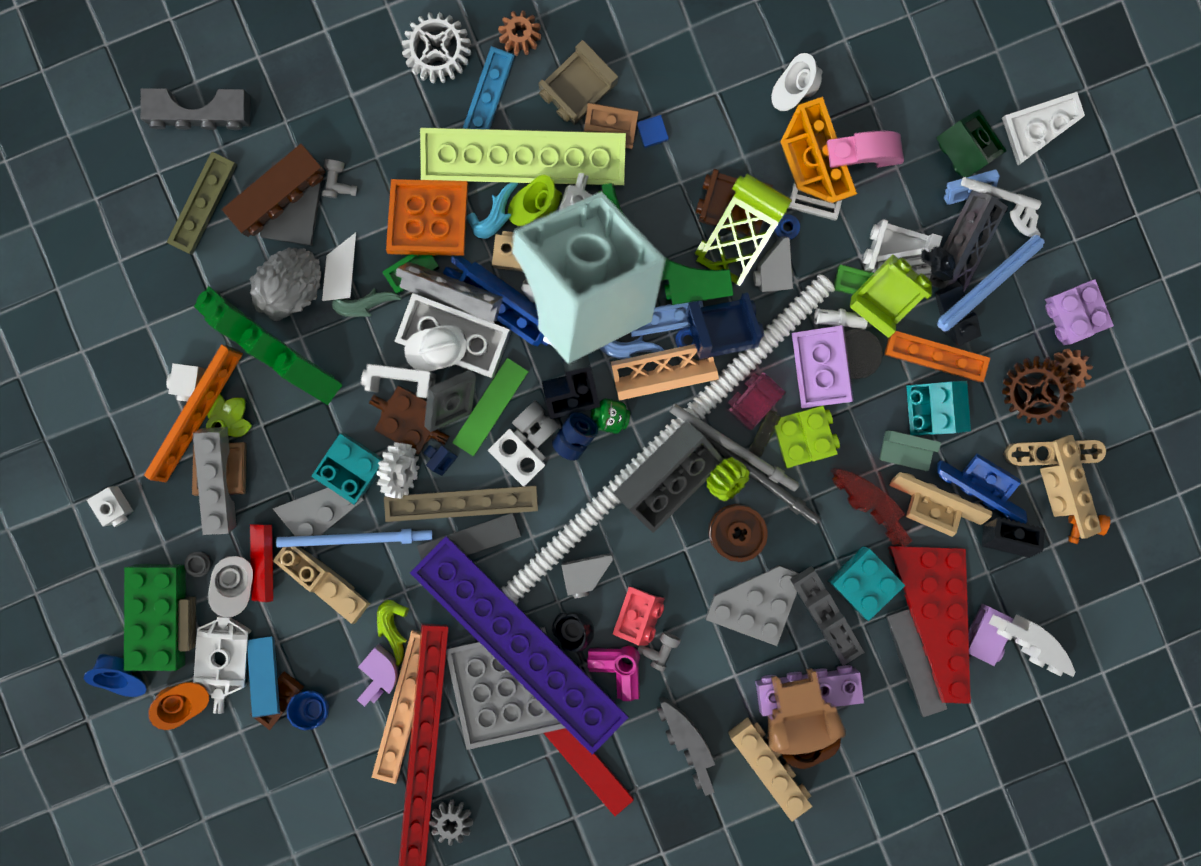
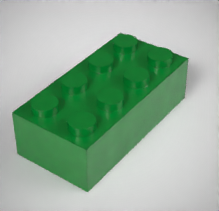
[124,564,186,671]

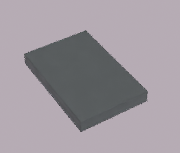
[260,162,324,246]

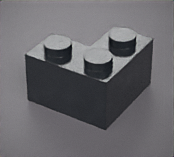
[542,354,600,419]

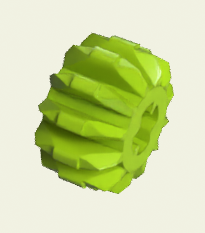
[706,457,750,501]

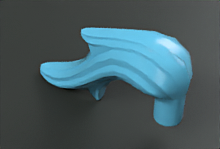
[466,182,518,239]

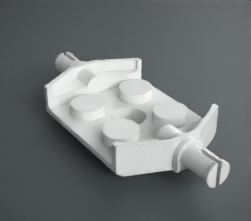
[193,616,251,714]

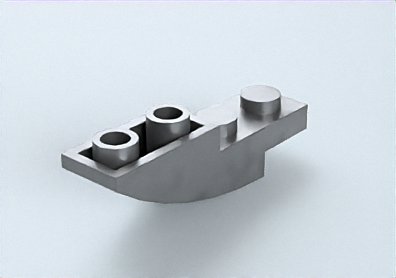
[657,697,715,796]

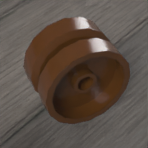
[708,504,768,562]

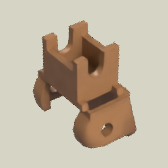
[768,668,846,755]

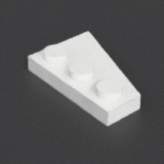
[1002,92,1085,165]

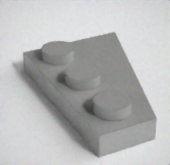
[273,488,365,548]

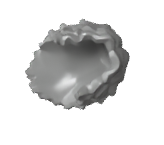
[250,247,321,321]

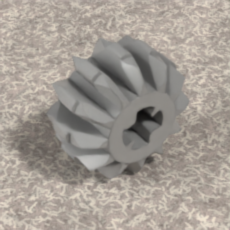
[429,799,473,846]

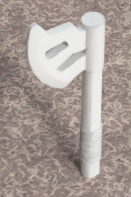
[961,177,1041,237]

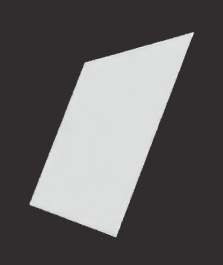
[322,232,356,301]

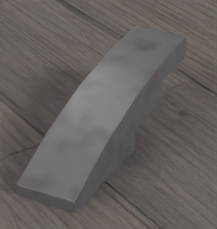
[790,566,864,666]
[886,607,947,717]

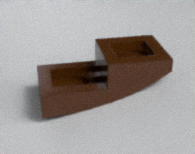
[250,671,304,730]

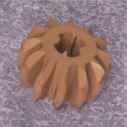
[498,10,541,56]
[1049,349,1093,391]

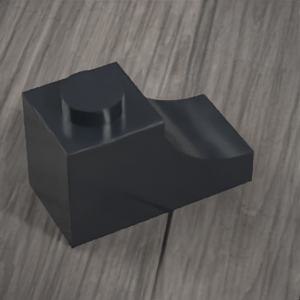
[934,281,982,346]

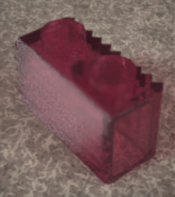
[727,372,786,430]

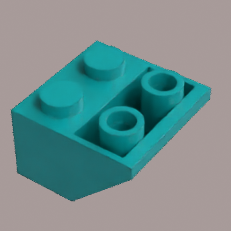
[907,381,971,436]
[311,433,384,505]

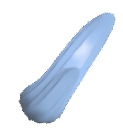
[600,335,664,360]

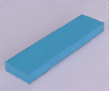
[463,46,515,129]

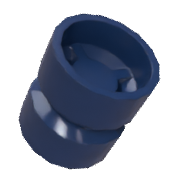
[552,412,598,461]

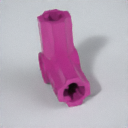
[587,646,640,701]

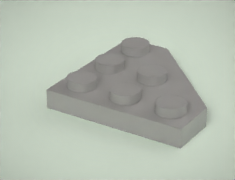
[705,565,799,646]

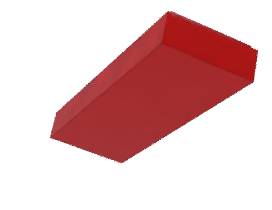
[250,524,273,602]

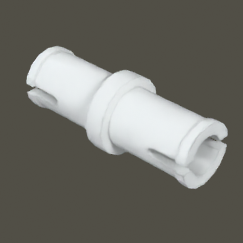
[814,308,868,329]

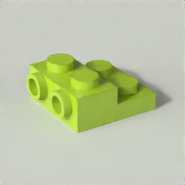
[772,405,840,468]

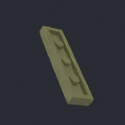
[166,152,237,255]

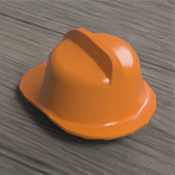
[148,682,209,730]

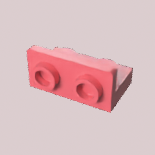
[613,586,664,646]

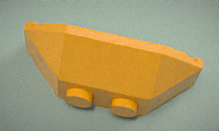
[780,97,857,203]

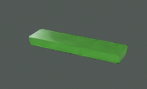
[452,358,529,456]

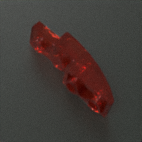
[831,468,912,547]

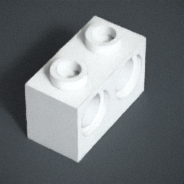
[488,429,546,487]

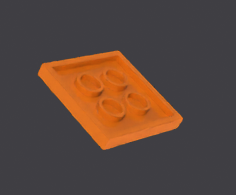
[386,179,468,256]

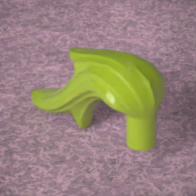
[377,600,409,666]

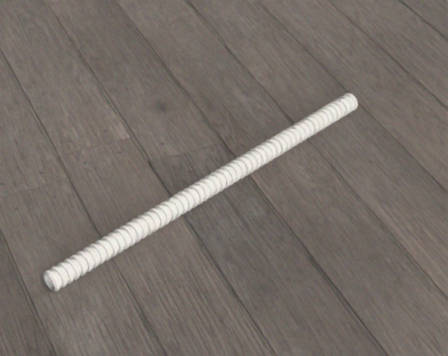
[501,274,835,604]

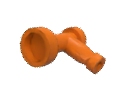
[1068,515,1111,544]

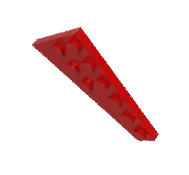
[888,546,971,704]

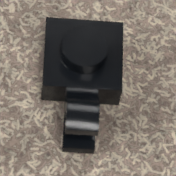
[921,246,955,281]

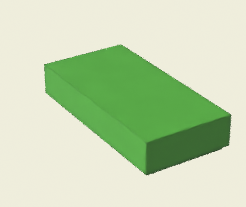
[833,264,874,295]

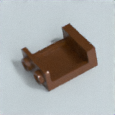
[695,169,773,236]

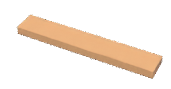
[371,630,421,784]

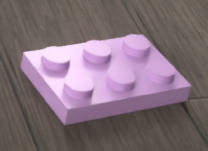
[792,325,854,408]

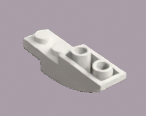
[988,614,1076,677]

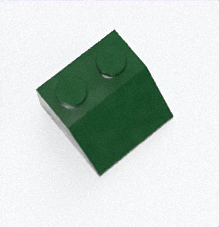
[936,110,1007,178]

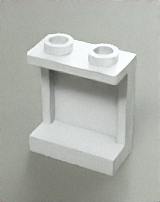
[862,219,942,279]
[361,364,436,398]

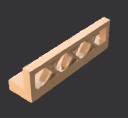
[611,344,719,400]

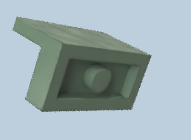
[879,431,941,471]

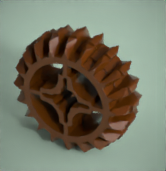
[1002,356,1075,425]

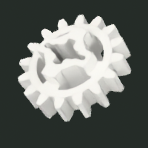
[377,442,419,499]

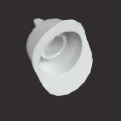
[771,53,823,111]
[405,325,466,371]
[208,556,253,617]

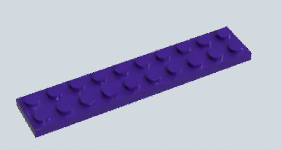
[410,536,629,755]

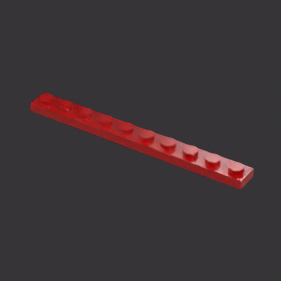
[398,624,448,866]

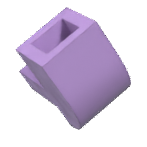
[357,644,399,707]

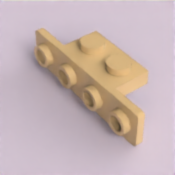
[1040,435,1101,539]
[890,472,993,537]

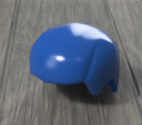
[286,690,329,730]

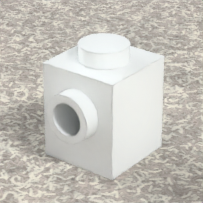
[166,363,206,401]
[87,486,134,527]

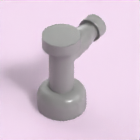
[322,159,357,198]
[638,631,681,672]

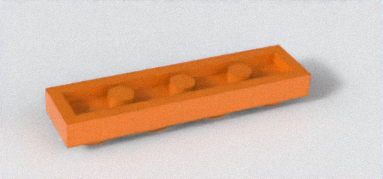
[884,331,990,383]

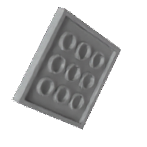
[446,627,565,750]

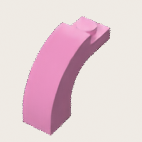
[827,131,904,168]

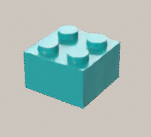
[828,546,905,621]

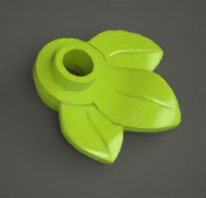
[206,394,252,437]

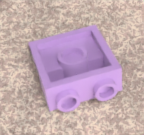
[1045,279,1114,346]

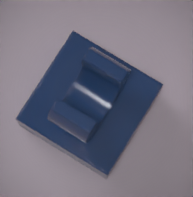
[424,445,458,476]

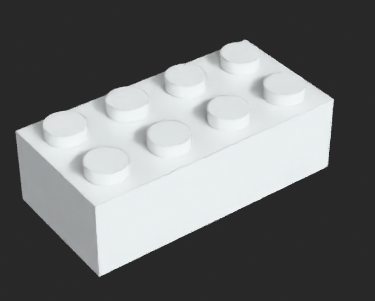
[394,293,511,379]

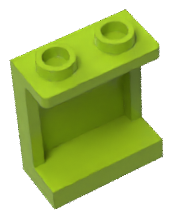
[850,254,932,338]

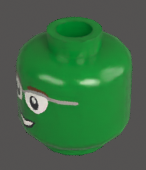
[591,398,630,434]

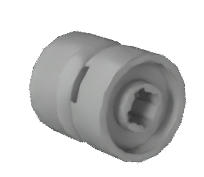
[512,400,560,449]

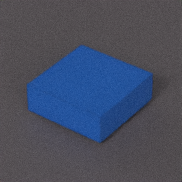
[637,115,669,148]

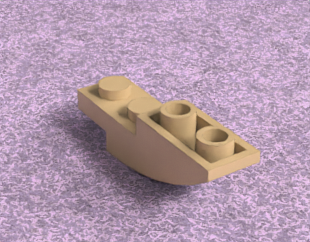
[273,546,370,624]

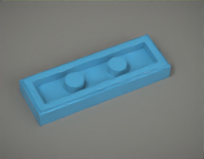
[247,636,280,718]

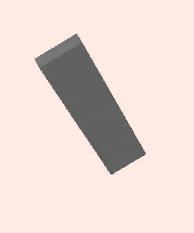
[417,513,521,560]

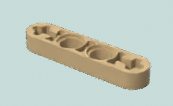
[1004,440,1106,466]

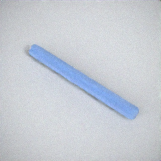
[937,235,1045,331]

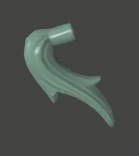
[332,288,402,317]

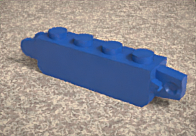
[443,256,553,346]

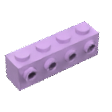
[756,665,864,716]

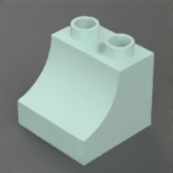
[513,192,665,364]

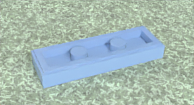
[631,300,703,338]

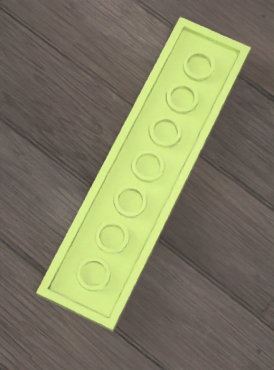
[420,127,626,185]

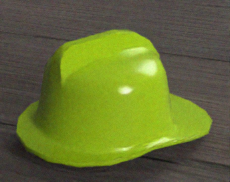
[508,175,563,226]

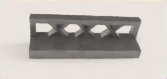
[929,190,1008,292]
[395,262,503,323]

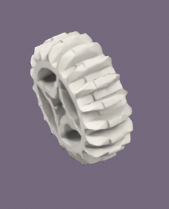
[402,12,471,83]

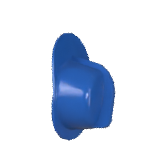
[84,654,147,697]

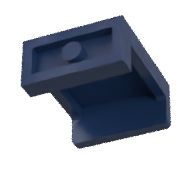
[686,292,764,360]

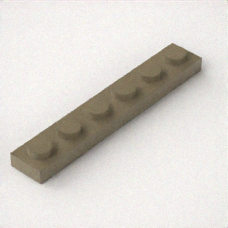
[384,485,538,522]

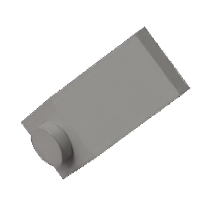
[753,236,793,292]
[562,553,613,598]

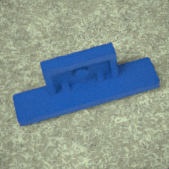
[938,453,1028,524]

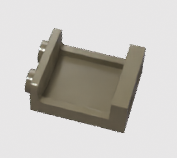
[539,40,618,125]

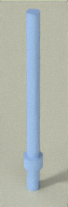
[276,528,432,547]

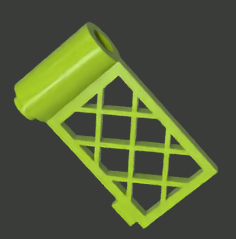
[695,174,792,286]

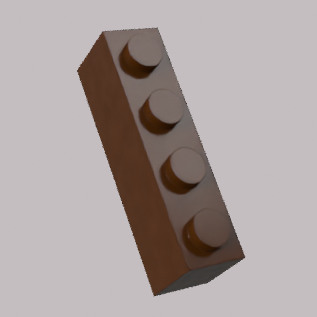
[221,144,326,237]

